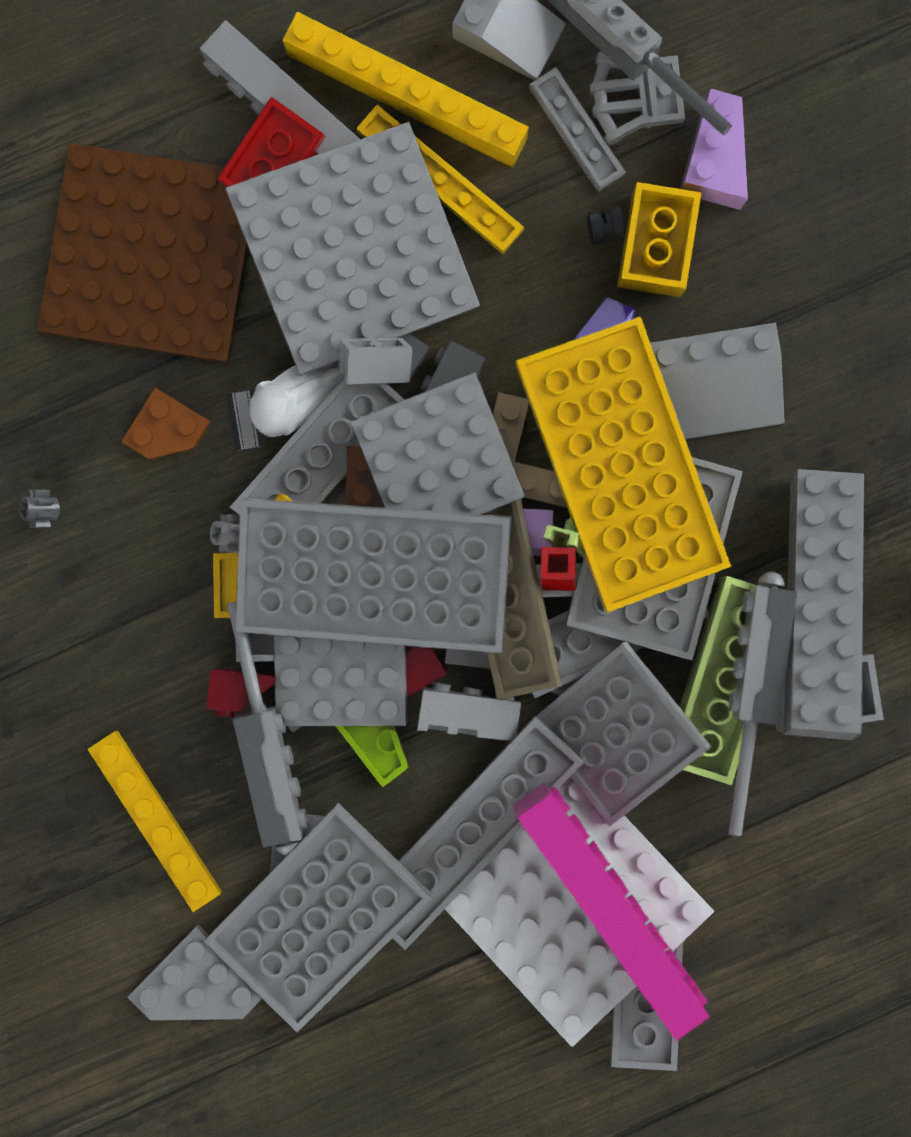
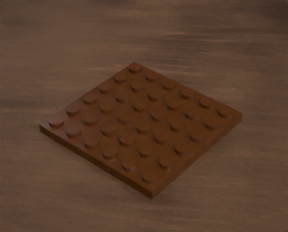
[37,143,248,363]

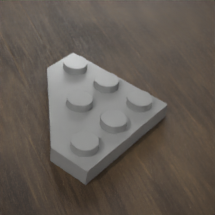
[127,925,262,1020]

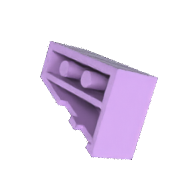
[680,89,748,210]

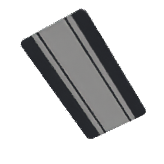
[226,390,264,450]

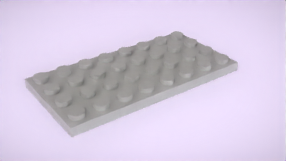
[236,498,511,653]

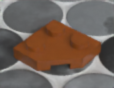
[122,388,212,460]

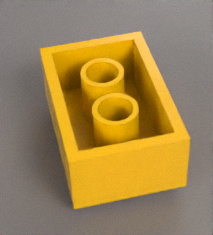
[617,182,702,297]

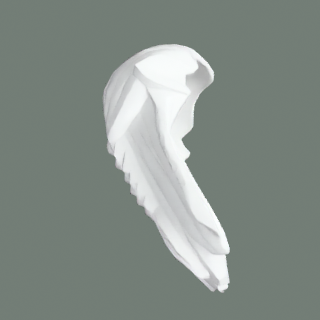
[249,361,344,437]

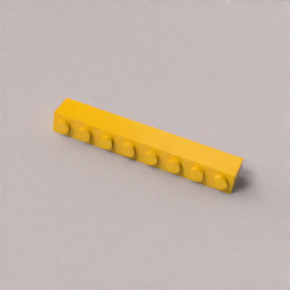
[283,12,529,168]

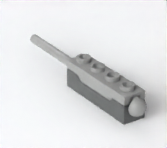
[728,572,797,836]
[227,601,308,856]

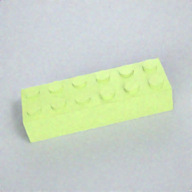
[680,576,757,785]

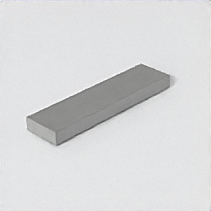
[529,67,626,193]

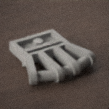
[590,52,685,146]

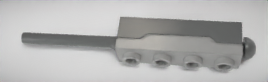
[547,0,732,135]

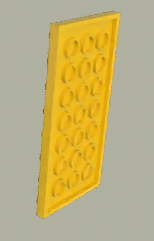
[515,316,731,612]

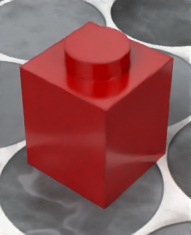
[541,547,576,591]

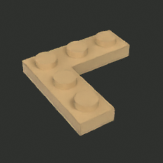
[493,392,568,509]

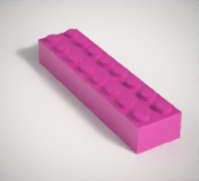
[512,782,710,1041]

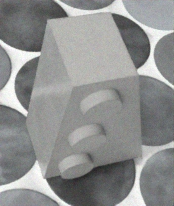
[418,682,521,741]

